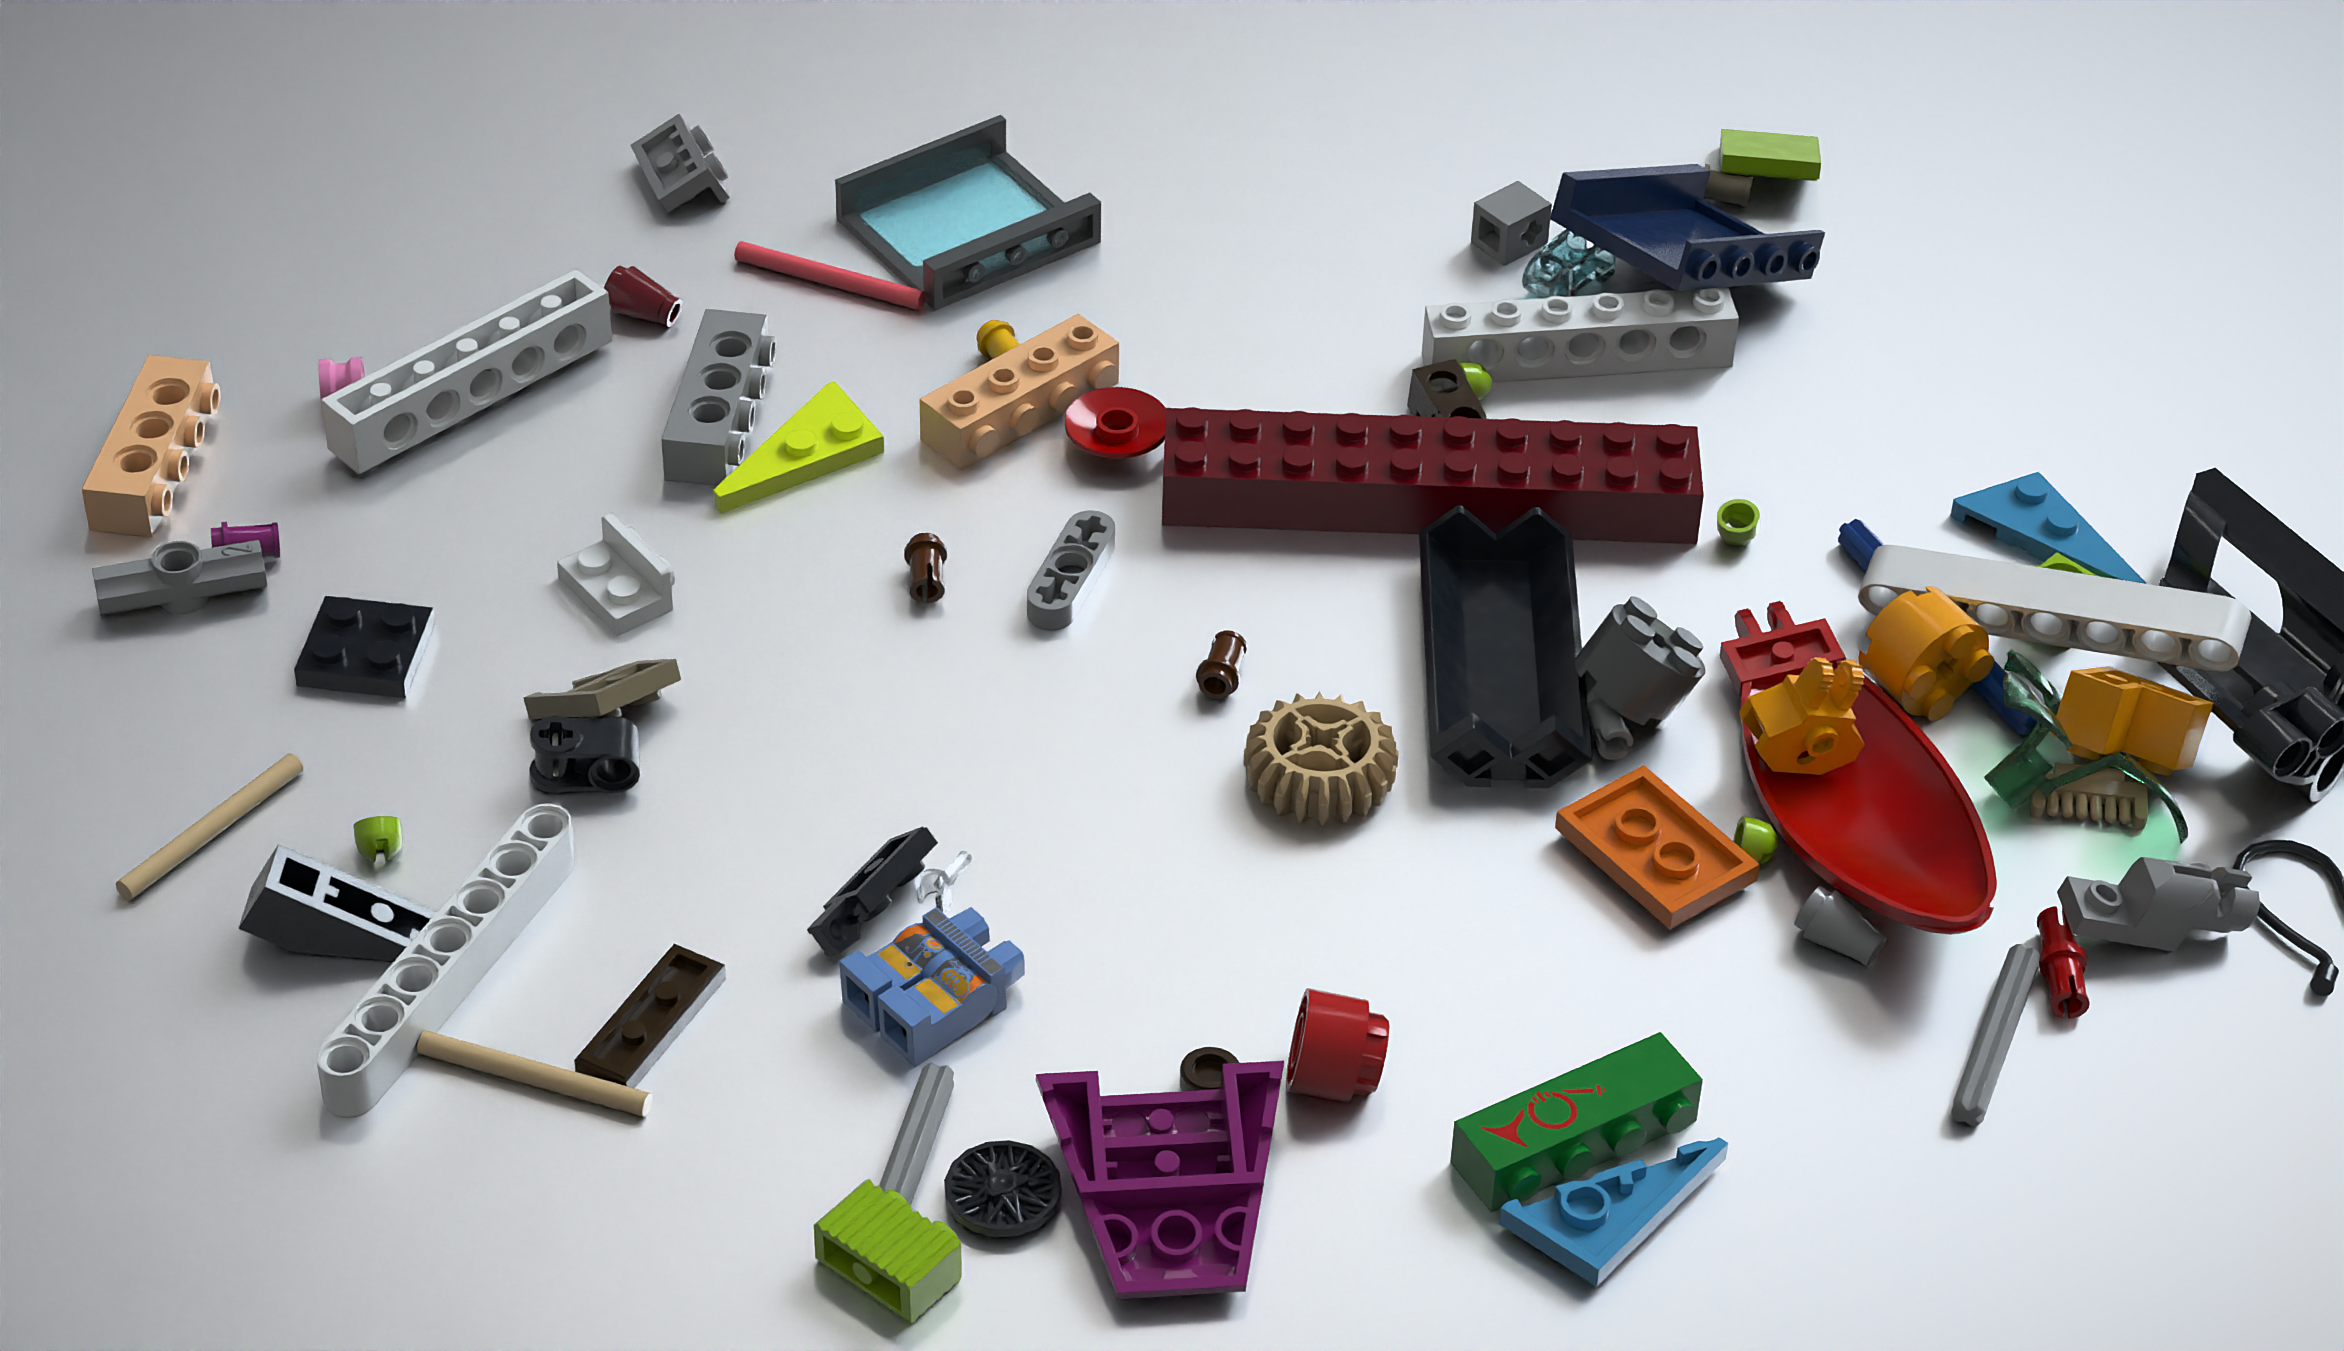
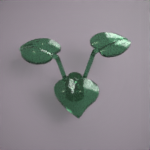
[1984,649,2188,844]

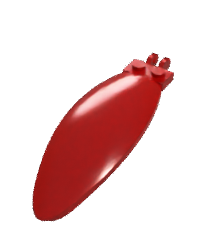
[1720,601,1997,935]

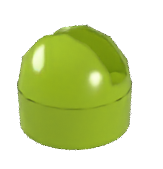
[1457,362,1492,401]
[1717,499,1760,547]
[353,816,402,862]
[1733,816,1779,864]

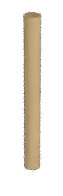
[115,753,303,901]
[417,1030,653,1117]

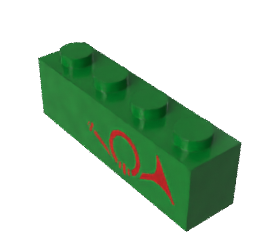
[1450,1031,1703,1212]

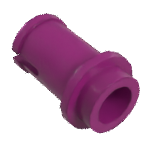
[211,521,280,558]

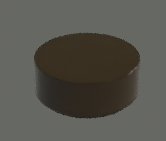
[1180,1047,1240,1091]

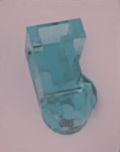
[1522,229,1616,299]

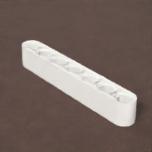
[1858,544,2252,672]
[317,804,575,1118]

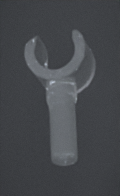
[915,851,972,912]

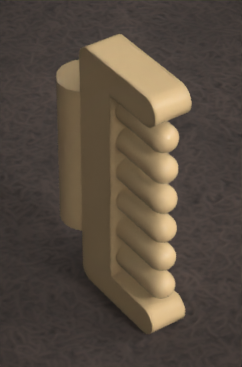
[2030,762,2148,830]

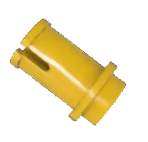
[976,320,1020,359]

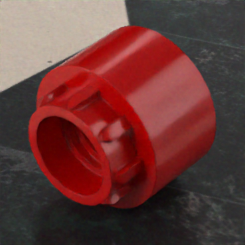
[1286,988,1390,1103]

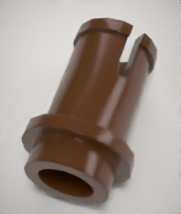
[904,533,947,603]
[1196,630,1248,699]

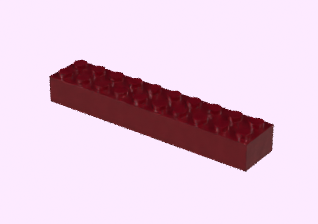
[1162,407,1704,544]

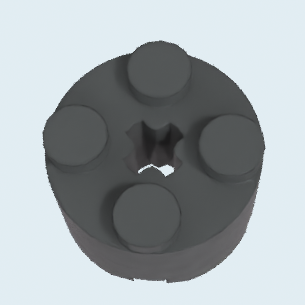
[1574,596,1705,728]

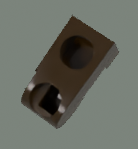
[1407,359,1487,419]

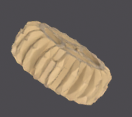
[1243,691,1399,827]

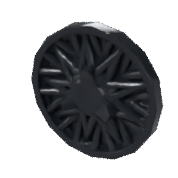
[944,1140,1062,1237]

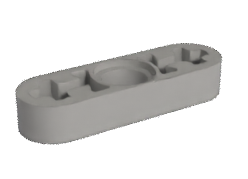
[1027,510,1115,630]

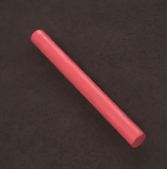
[734,241,926,311]

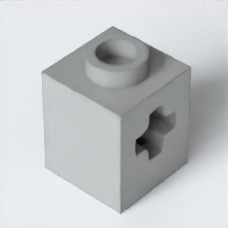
[1471,181,1552,266]

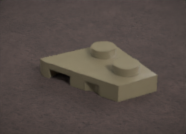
[523,659,681,719]

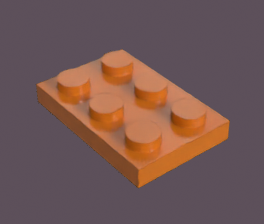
[1555,765,1760,930]

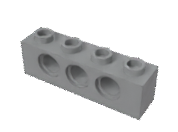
[661,309,776,486]

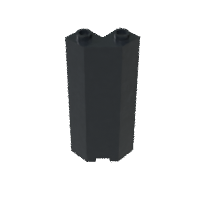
[1419,506,1592,789]

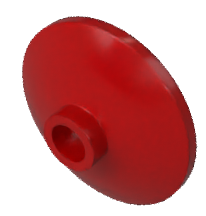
[1065,387,1166,459]

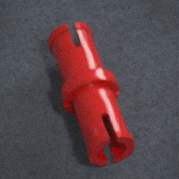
[2036,906,2090,1019]

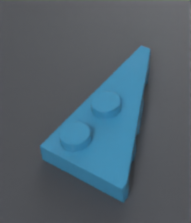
[1950,471,2146,584]
[1499,1137,1729,1287]

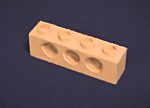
[81,355,220,537]

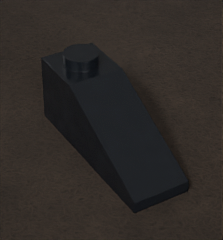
[238,844,437,961]

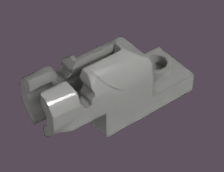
[2057,857,2260,952]

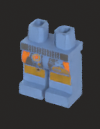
[839,907,1025,1068]

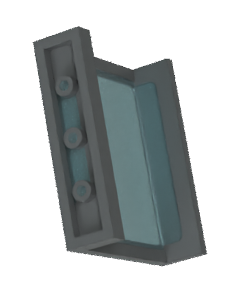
[835,115,1101,311]

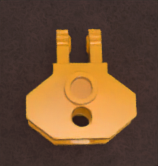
[1739,657,1865,775]

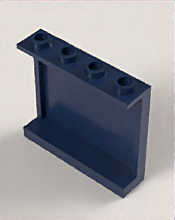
[1550,164,1826,291]

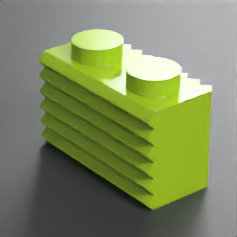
[813,1179,962,1323]

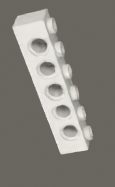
[321,269,612,474]
[1422,287,1739,386]

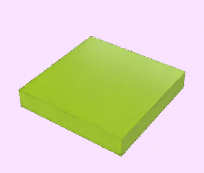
[1720,128,1821,181]

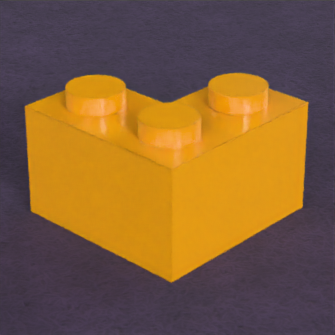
[2050,666,2213,776]

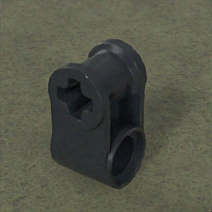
[529,716,640,793]

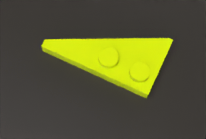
[713,381,884,513]

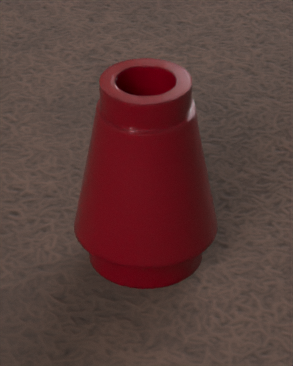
[604,266,682,327]

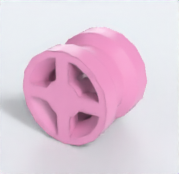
[318,357,365,405]

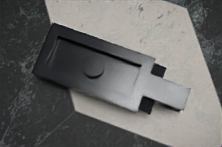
[807,826,938,957]

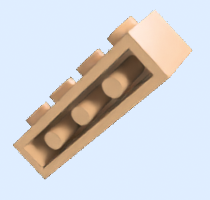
[919,314,1119,470]

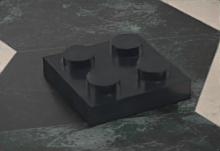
[294,596,435,698]

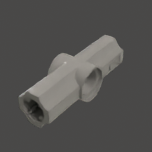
[92,540,267,615]

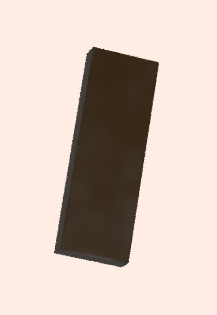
[574,944,726,1088]

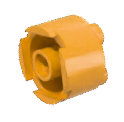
[1858,586,1994,721]

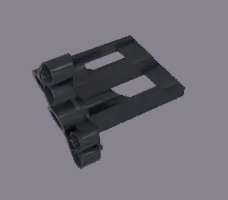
[2157,467,2344,802]

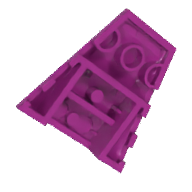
[1036,1060,1284,1299]

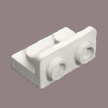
[557,513,675,636]

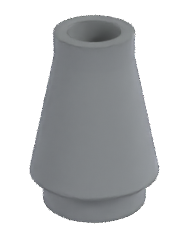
[1794,886,1887,967]

